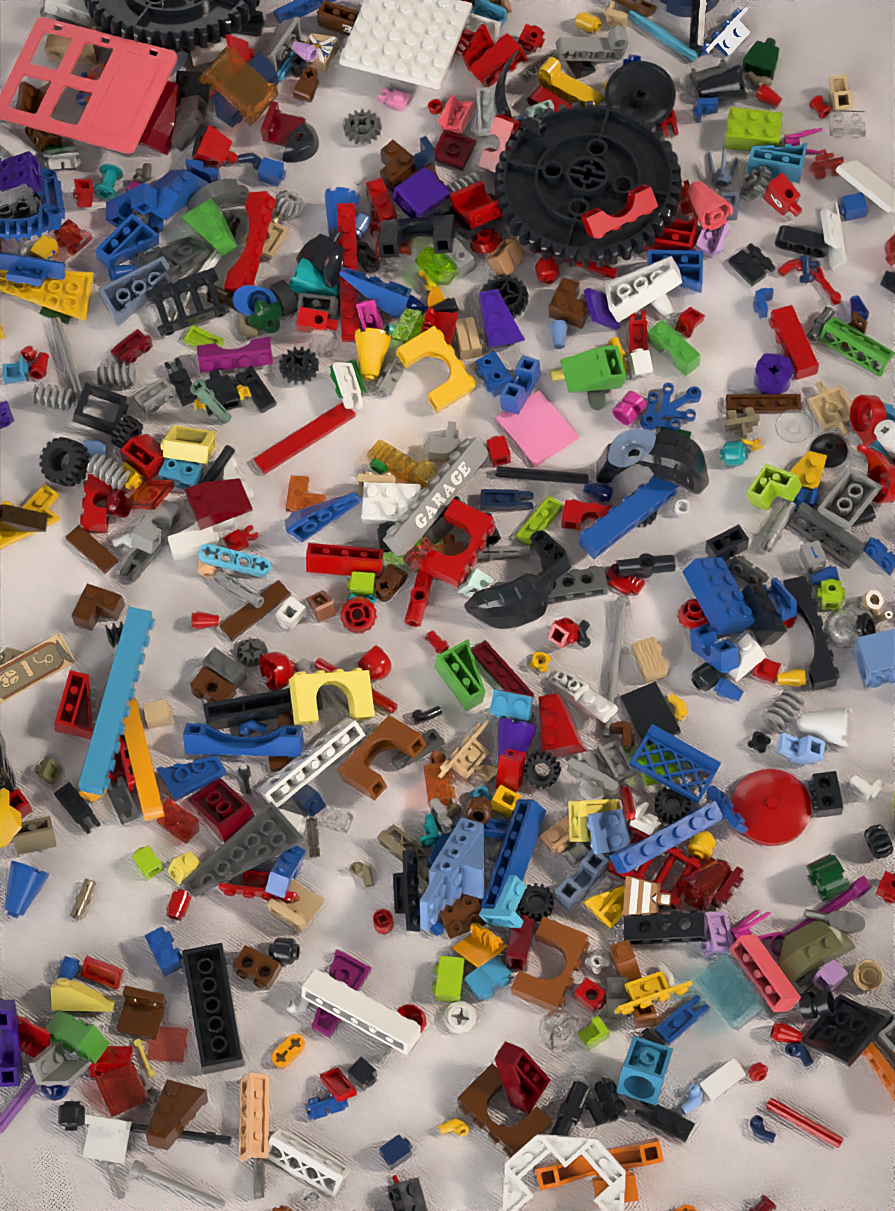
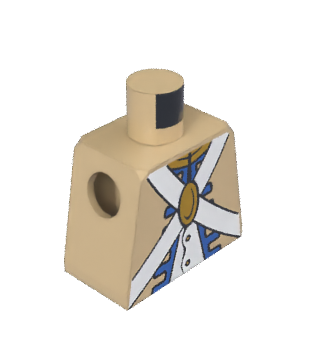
[297,33,339,73]

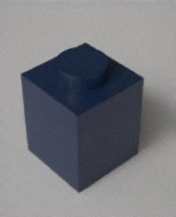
[292,784,326,818]
[379,1134,413,1170]

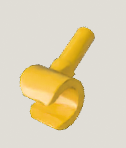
[741,438,763,452]

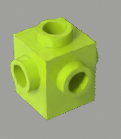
[817,579,845,610]

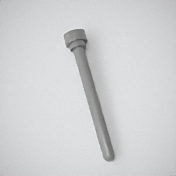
[295,658,363,728]
[129,1160,225,1208]

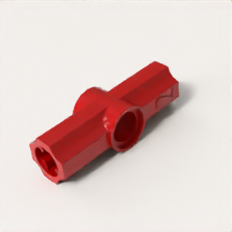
[404,570,434,628]

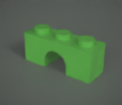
[648,320,701,376]

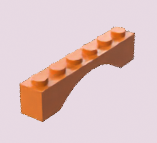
[534,1138,664,1190]

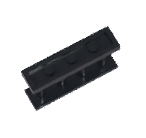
[145,267,230,336]

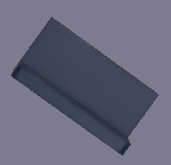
[414,136,436,171]

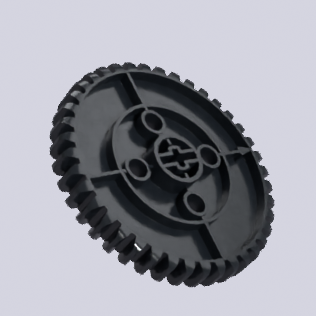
[84,0,260,53]
[494,101,682,268]

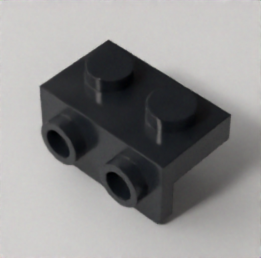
[388,1177,428,1211]

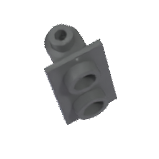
[729,555,769,584]

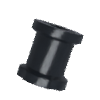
[291,54,307,77]

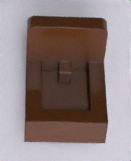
[611,721,635,753]

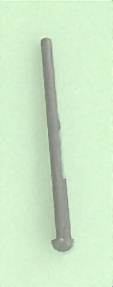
[602,595,630,738]

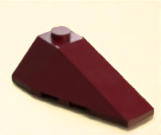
[138,81,178,155]

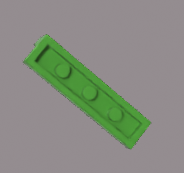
[818,316,895,377]

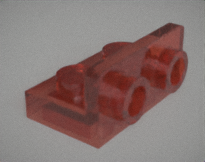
[156,798,199,844]

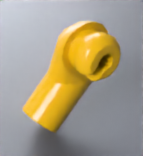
[418,268,437,292]
[667,693,688,721]

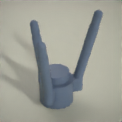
[708,149,738,187]

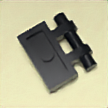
[728,243,776,286]

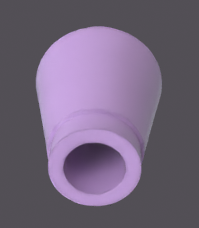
[291,41,318,62]

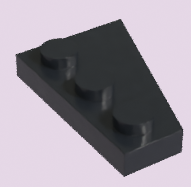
[0,192,41,219]

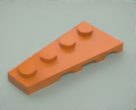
[861,1041,895,1101]

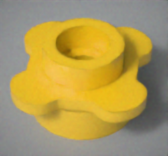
[529,652,551,672]

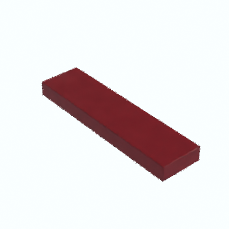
[471,640,534,698]

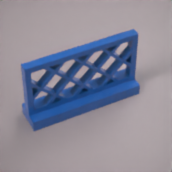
[629,724,721,804]

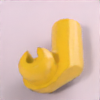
[438,1118,469,1136]

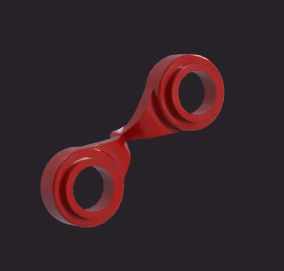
[849,395,895,503]

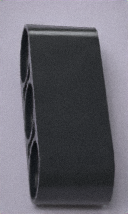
[774,225,829,258]

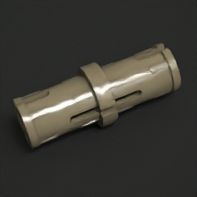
[69,879,97,920]

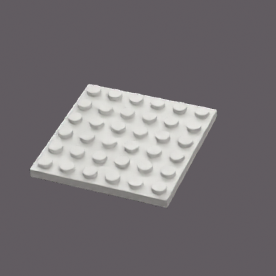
[339,0,472,90]

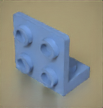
[587,809,630,854]

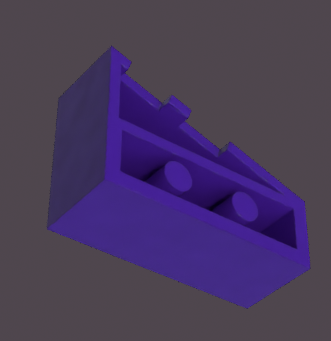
[477,289,525,347]

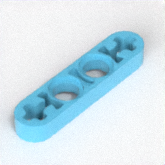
[197,544,271,577]

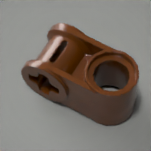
[293,67,319,103]
[375,564,408,602]

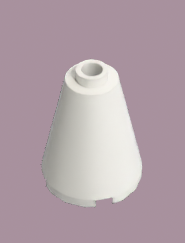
[797,707,852,747]

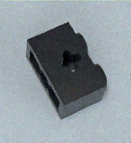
[705,524,749,561]

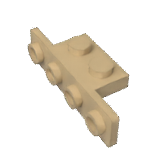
[438,720,490,779]

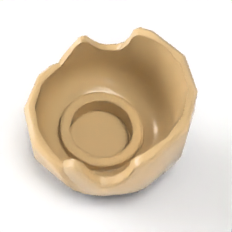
[853,960,884,991]

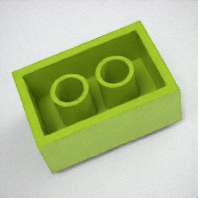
[725,107,783,151]

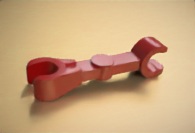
[810,266,841,305]

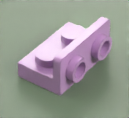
[701,912,734,957]

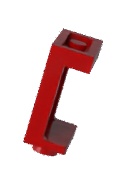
[449,180,502,229]

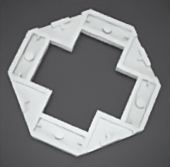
[503,1134,626,1211]

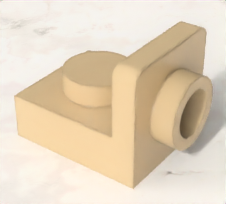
[604,1,628,29]

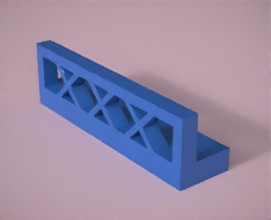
[273,0,336,24]

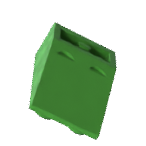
[560,345,627,393]

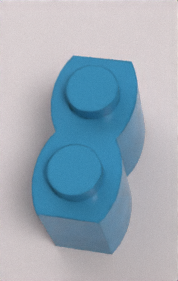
[464,955,512,1001]

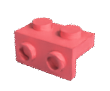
[438,95,476,133]

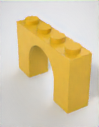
[396,326,475,413]

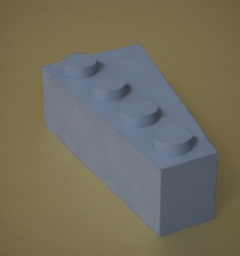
[98,256,170,327]

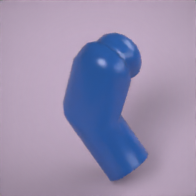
[238,720,268,737]

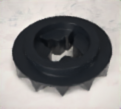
[856,613,876,637]

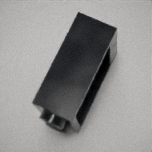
[72,382,129,435]

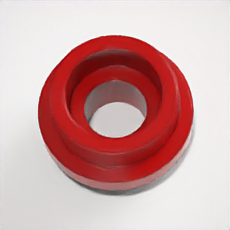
[748,1062,768,1082]

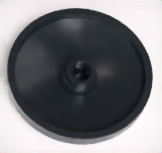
[605,61,676,126]

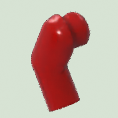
[778,258,802,276]

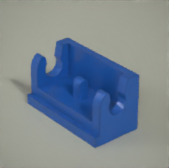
[763,577,797,621]

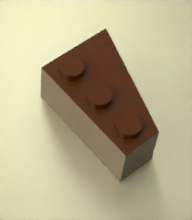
[145,1079,208,1150]

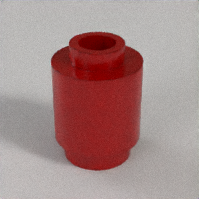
[166,889,191,921]

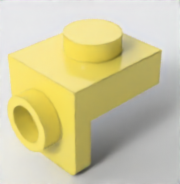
[167,851,202,885]

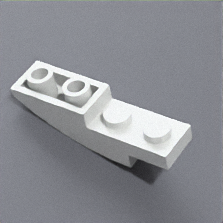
[548,668,618,723]

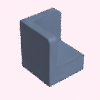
[721,192,739,220]

